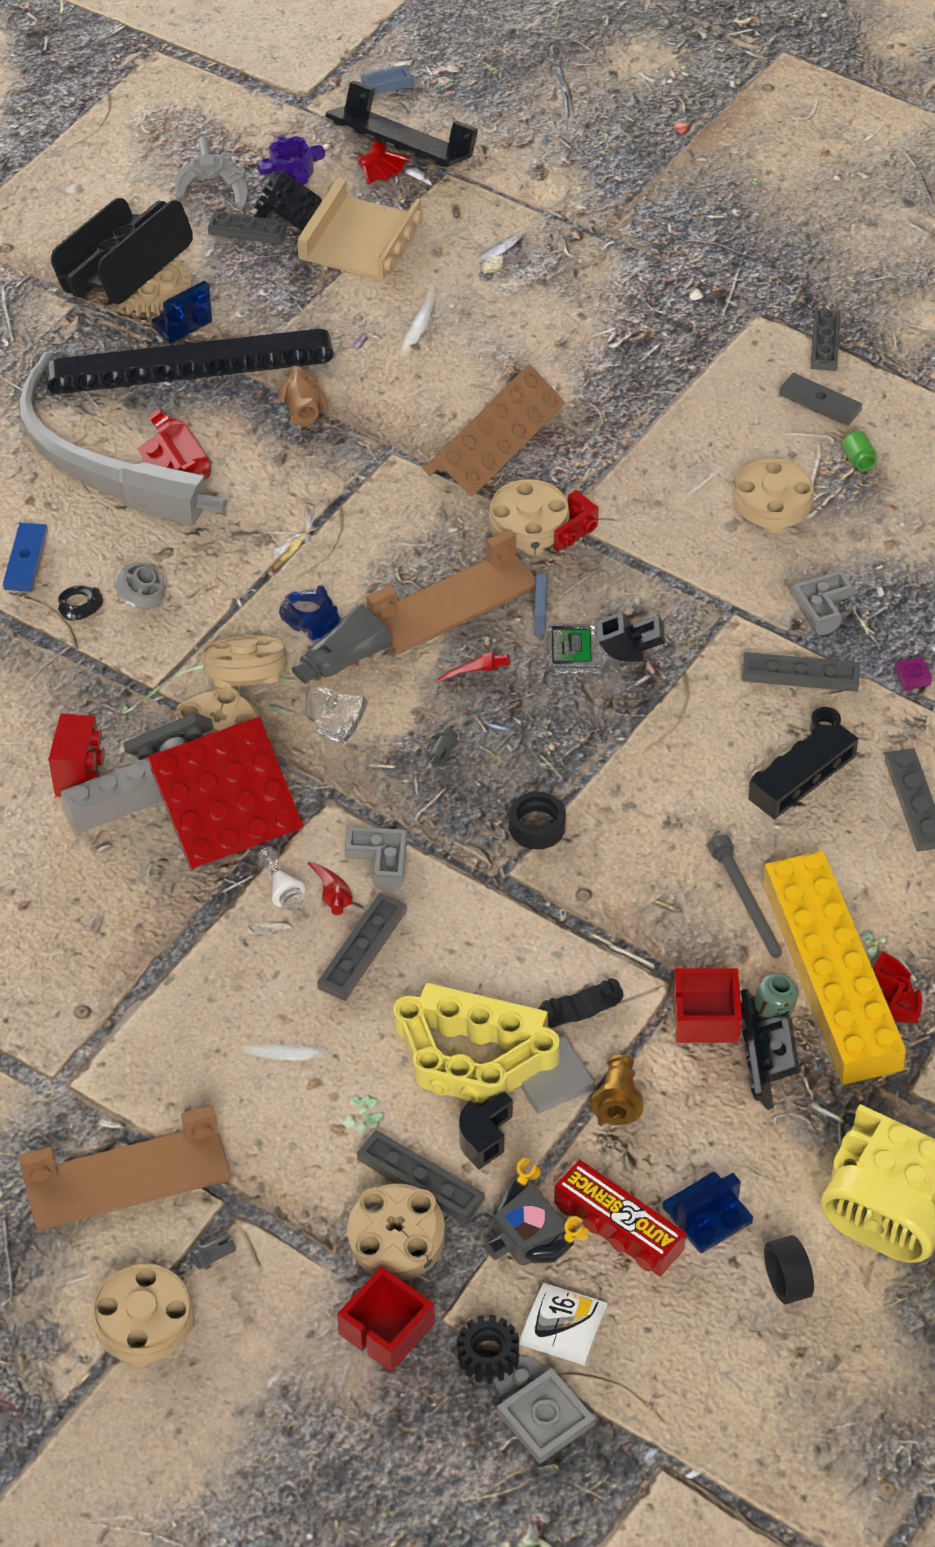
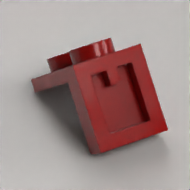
[554,490,599,552]

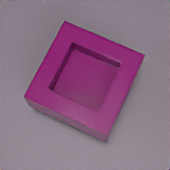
[894,657,933,691]

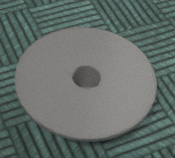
[495,1356,545,1399]

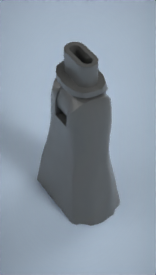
[292,604,393,684]

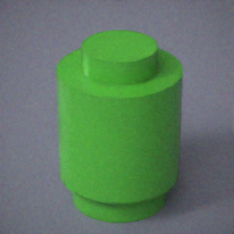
[842,431,877,472]

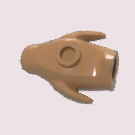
[278,366,328,426]

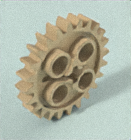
[118,259,192,317]

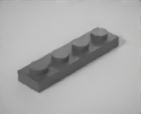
[742,652,860,692]
[885,748,935,852]
[317,893,407,1001]
[357,1130,485,1224]

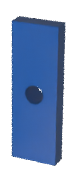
[3,522,48,592]

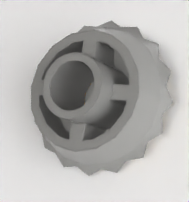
[113,562,166,610]

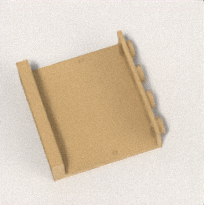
[297,178,424,281]

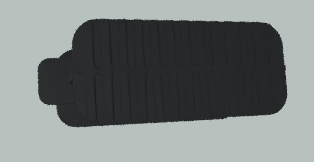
[51,198,193,304]

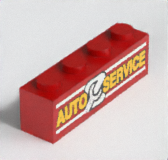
[554,1159,686,1277]

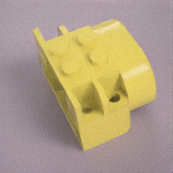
[821,1104,935,1263]

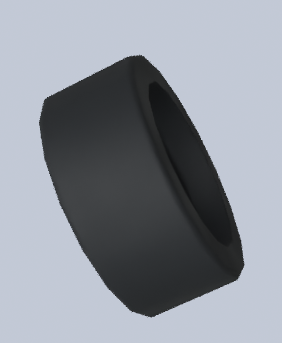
[509,791,566,849]
[764,1235,814,1304]

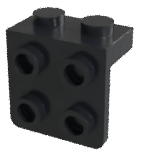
[253,171,322,231]

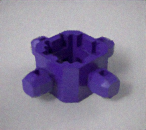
[257,135,325,185]

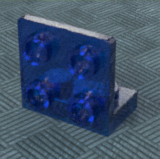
[151,281,212,344]

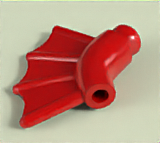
[357,140,410,184]

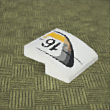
[519,1283,608,1366]

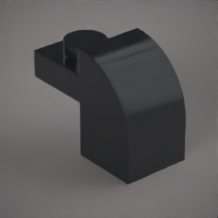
[597,611,665,662]
[459,1091,513,1170]

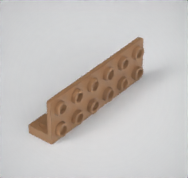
[422,364,565,497]
[366,529,536,654]
[18,1105,231,1231]

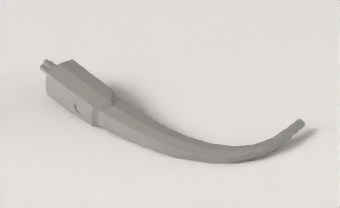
[19,352,227,526]

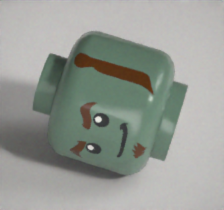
[754,973,799,1019]

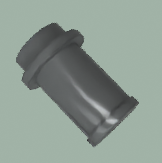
[427,728,458,767]
[190,1232,236,1270]

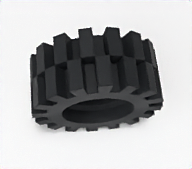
[457,1315,520,1384]

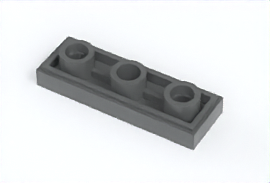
[207,211,287,245]
[810,309,841,371]
[779,373,862,426]
[123,713,213,760]

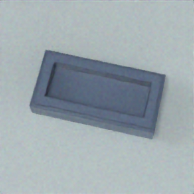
[361,65,414,95]
[534,574,548,635]

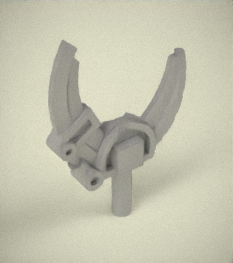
[174,136,248,211]

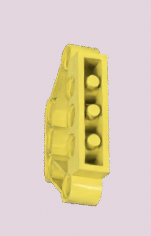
[393,983,560,1104]

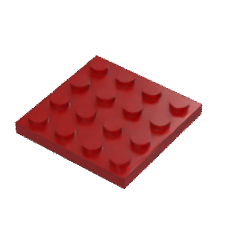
[146,716,304,871]

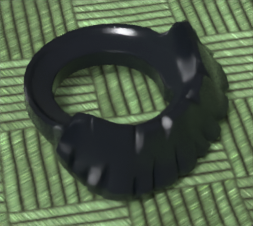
[58,585,103,621]

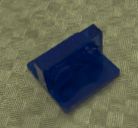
[662,1172,754,1253]

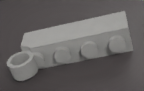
[60,737,187,835]

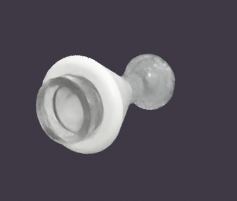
[257,847,306,910]

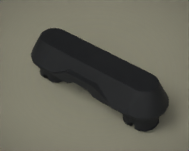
[538,978,624,1028]

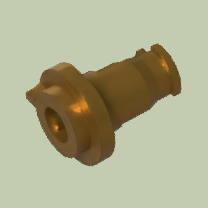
[591,1055,644,1127]

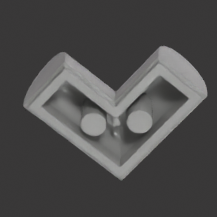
[791,570,855,635]
[345,826,408,891]

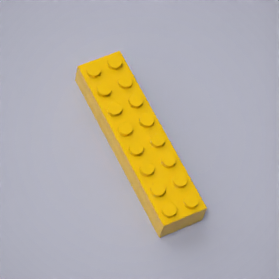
[763,850,906,1085]

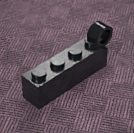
[748,707,859,820]

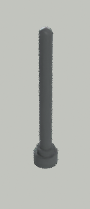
[707,835,782,958]

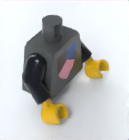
[485,1158,589,1265]

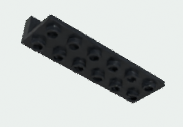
[325,81,478,167]

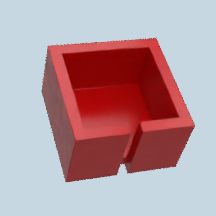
[48,713,105,797]
[673,968,742,1043]
[337,1266,435,1373]

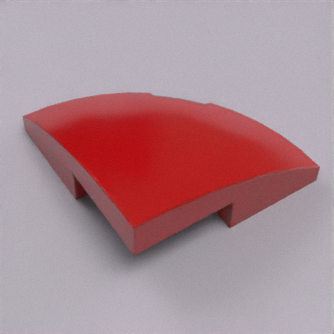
[873,951,922,1023]

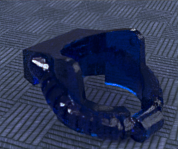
[279,585,340,641]

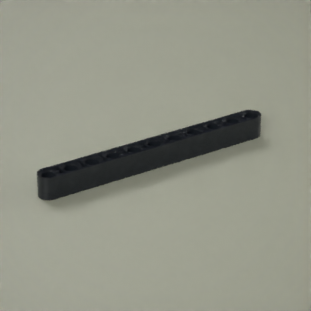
[45,329,334,394]

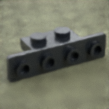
[741,988,800,1110]

